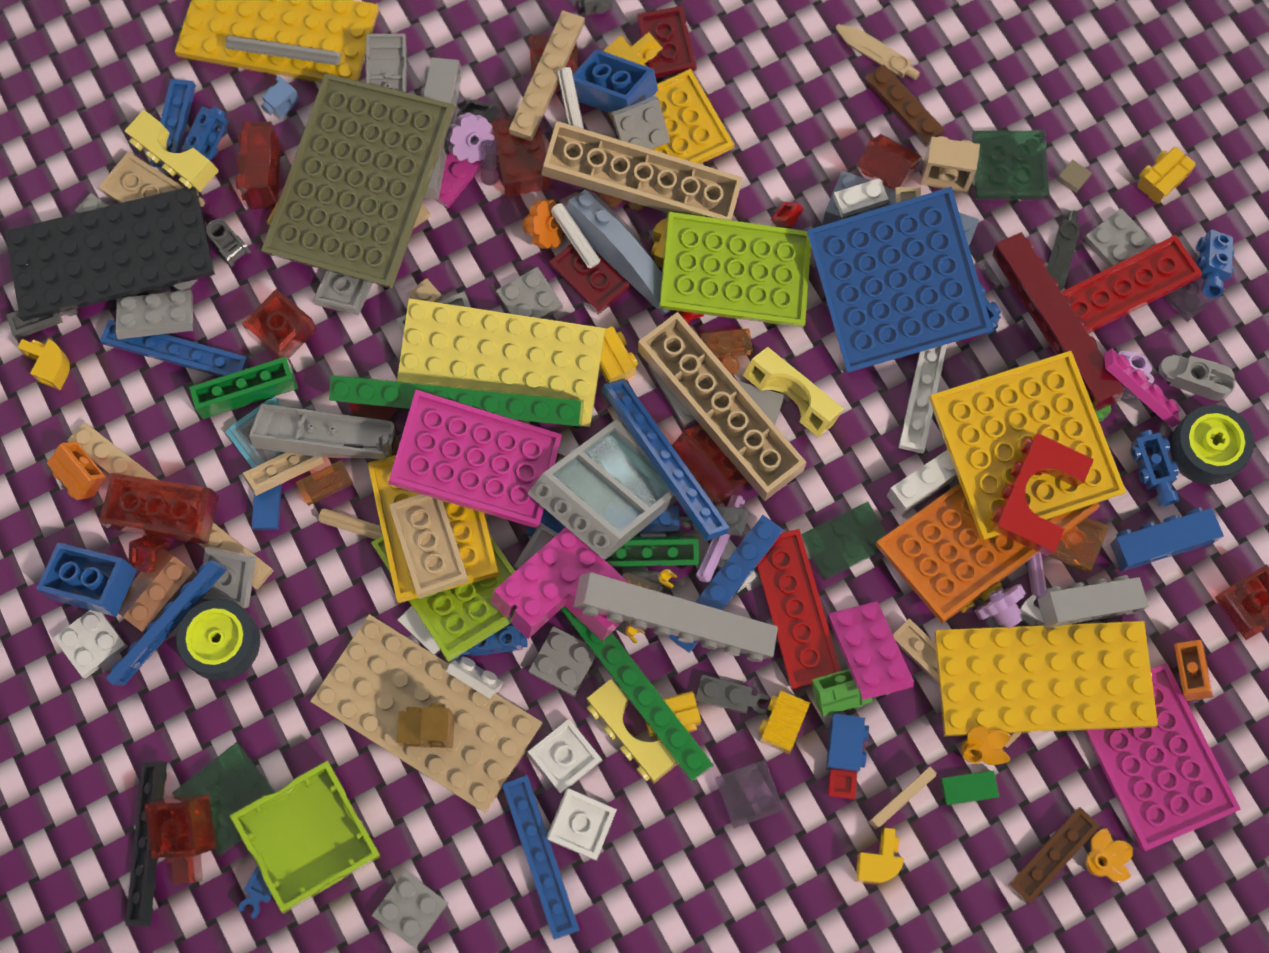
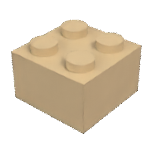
[920,136,980,192]

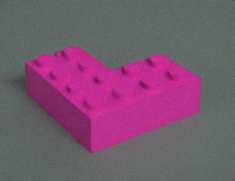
[491,527,630,641]

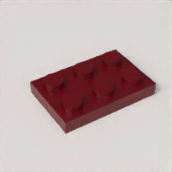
[637,6,697,78]
[549,243,632,315]

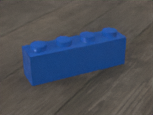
[1110,507,1224,572]

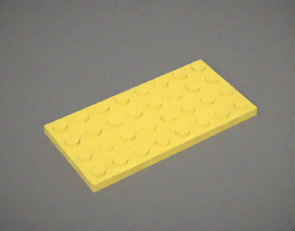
[397,298,606,427]

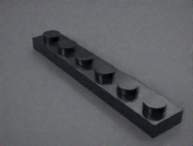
[125,761,167,926]

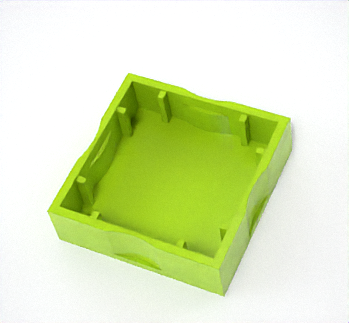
[230,761,380,914]

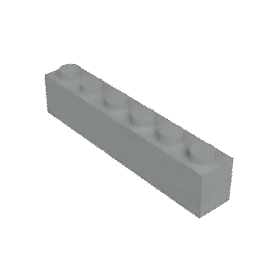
[421,58,463,200]

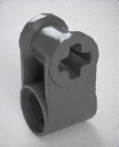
[206,219,251,267]

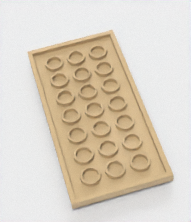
[310,614,543,814]

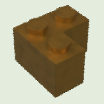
[397,703,455,748]

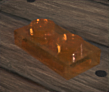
[296,460,354,506]

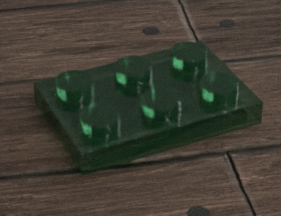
[801,502,887,581]

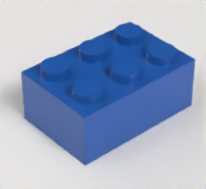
[573,49,658,113]
[36,542,137,617]

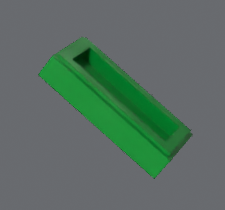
[940,771,999,806]

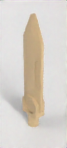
[836,25,920,80]

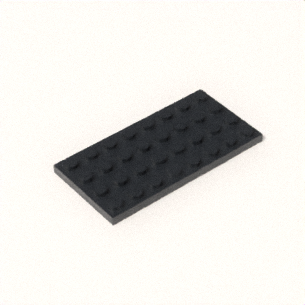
[5,186,216,321]

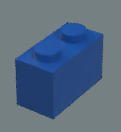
[826,714,869,774]

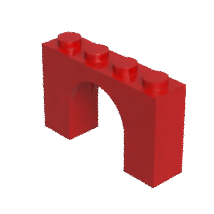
[991,433,1094,556]

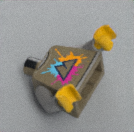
[616,569,677,643]

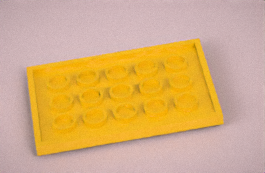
[368,455,500,603]

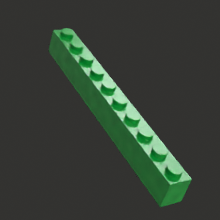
[329,375,584,426]

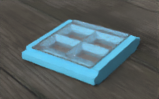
[225,397,286,468]

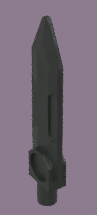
[1047,210,1080,291]

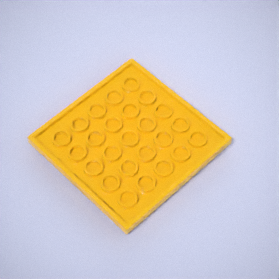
[928,351,1126,541]

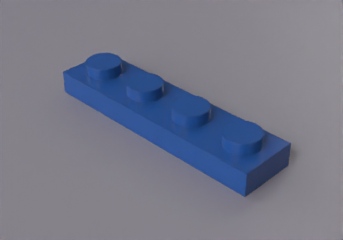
[150,79,196,168]

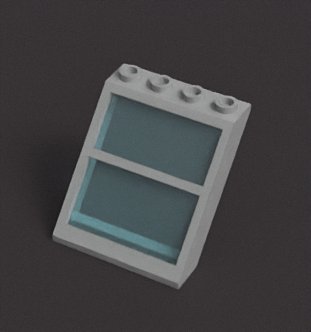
[527,419,677,560]

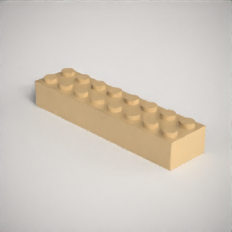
[541,121,743,220]
[638,312,807,501]

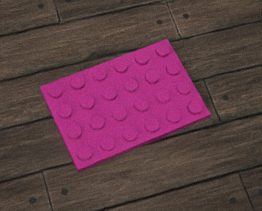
[388,390,562,528]
[1083,663,1241,852]

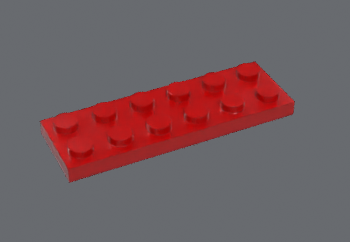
[1061,235,1202,334]
[757,529,841,690]

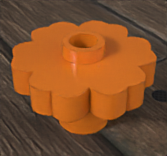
[522,200,564,249]

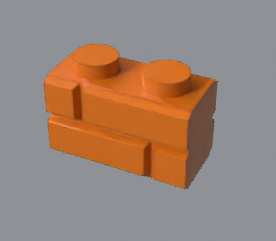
[47,441,107,500]
[1174,640,1213,701]

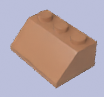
[118,548,198,634]

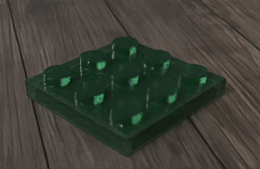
[972,131,1050,200]
[172,742,276,856]

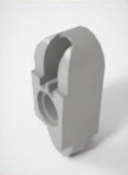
[1159,355,1235,401]

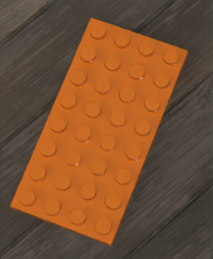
[875,483,1100,624]

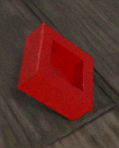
[771,202,804,227]
[828,769,857,800]

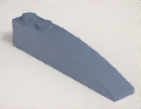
[566,190,670,315]

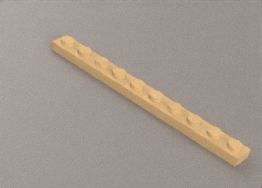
[68,422,274,590]

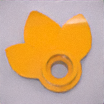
[961,725,1010,765]
[1085,828,1133,882]

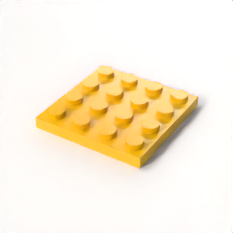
[608,69,734,164]

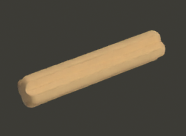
[318,508,383,540]

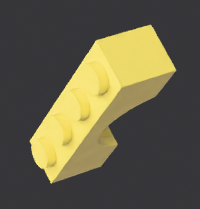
[125,109,219,192]
[743,347,844,438]
[587,679,677,783]

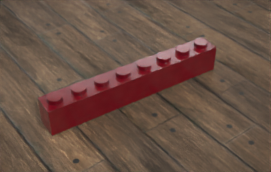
[992,232,1125,412]

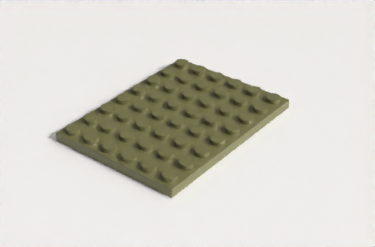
[261,73,456,289]

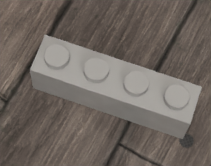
[1037,575,1149,629]

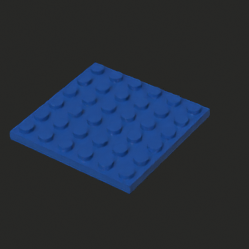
[807,187,993,373]

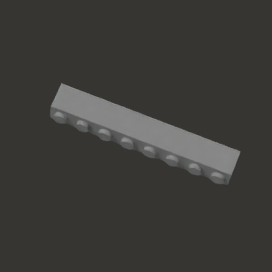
[574,572,778,662]

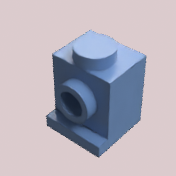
[261,76,300,120]

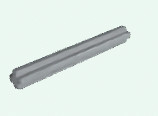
[226,36,341,65]

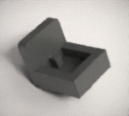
[577,0,612,16]

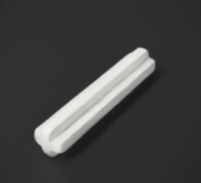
[557,67,584,129]
[551,203,600,268]

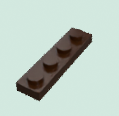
[865,64,945,147]
[1007,807,1100,905]

